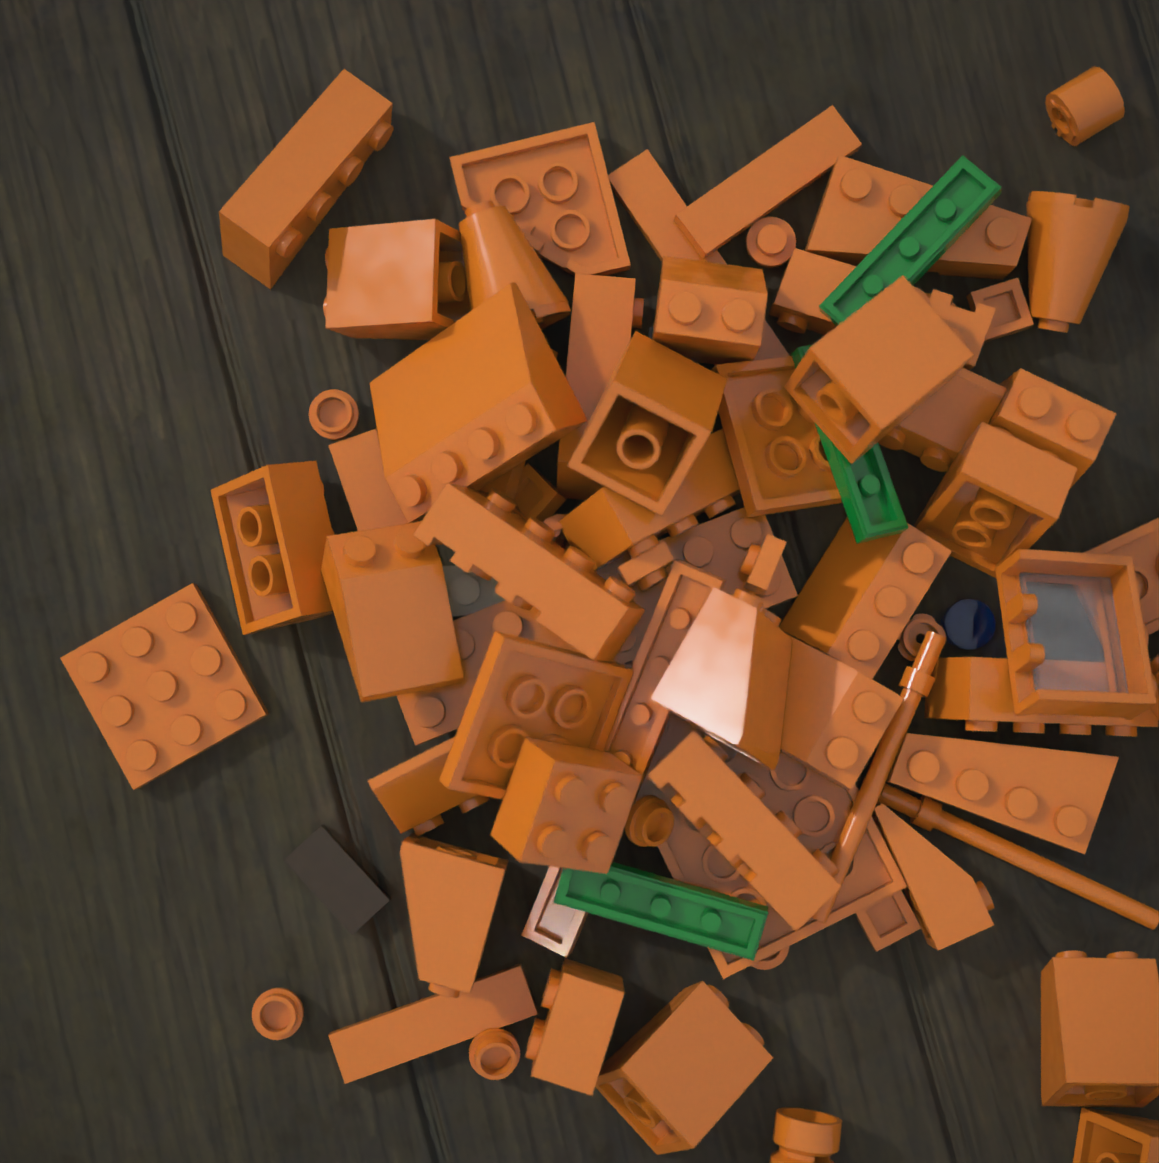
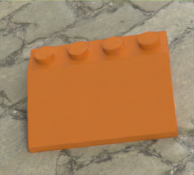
[369,282,588,523]

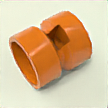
[769,1107,843,1163]

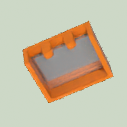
[995,549,1157,720]

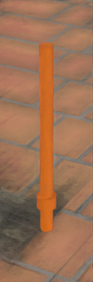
[811,631,947,923]
[877,783,1159,930]

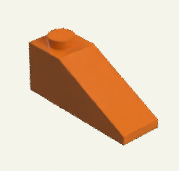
[871,802,994,951]

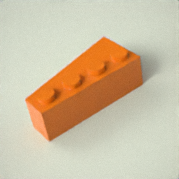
[219,69,394,290]
[805,155,1032,280]
[768,248,996,371]
[557,273,644,500]
[558,429,741,572]
[413,482,646,661]
[925,657,1158,737]
[647,730,842,932]
[886,733,1119,854]

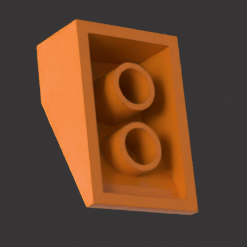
[913,421,1078,578]
[321,521,464,702]
[780,633,904,789]

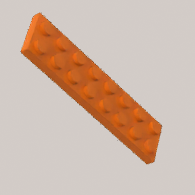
[397,507,798,746]

